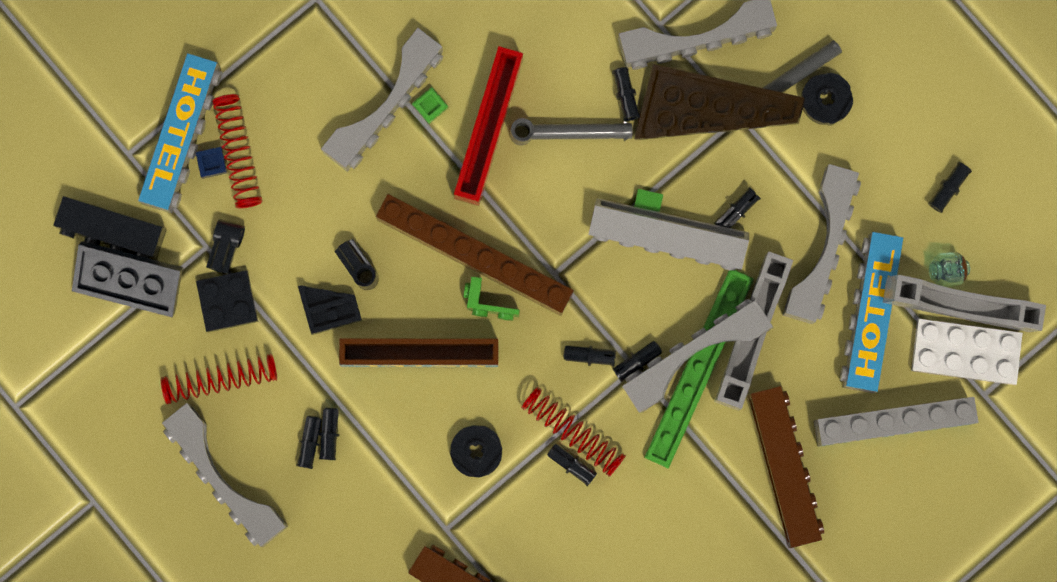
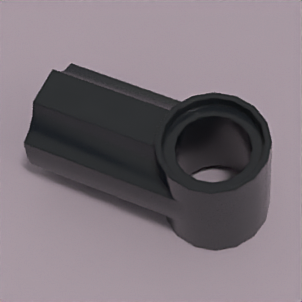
[206,219,245,274]
[334,238,379,290]

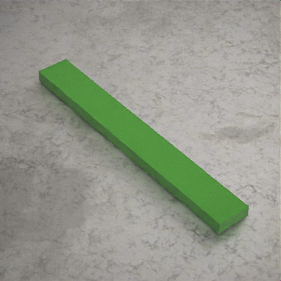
[644,270,754,469]

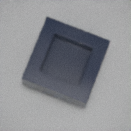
[196,147,227,179]

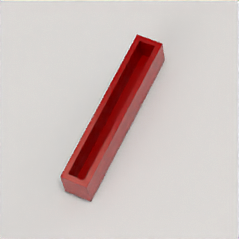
[454,46,523,206]

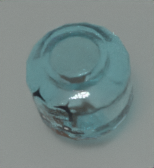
[929,252,970,287]

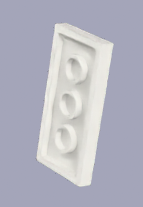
[911,319,1023,385]

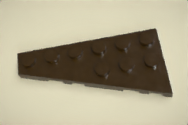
[634,64,805,140]

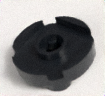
[801,73,853,126]
[450,425,503,478]

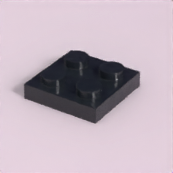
[196,270,259,333]

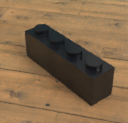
[53,196,167,260]

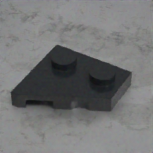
[298,285,362,335]

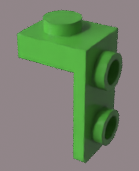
[464,277,520,321]

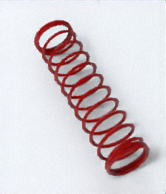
[212,94,263,209]
[160,353,277,404]
[521,386,626,477]

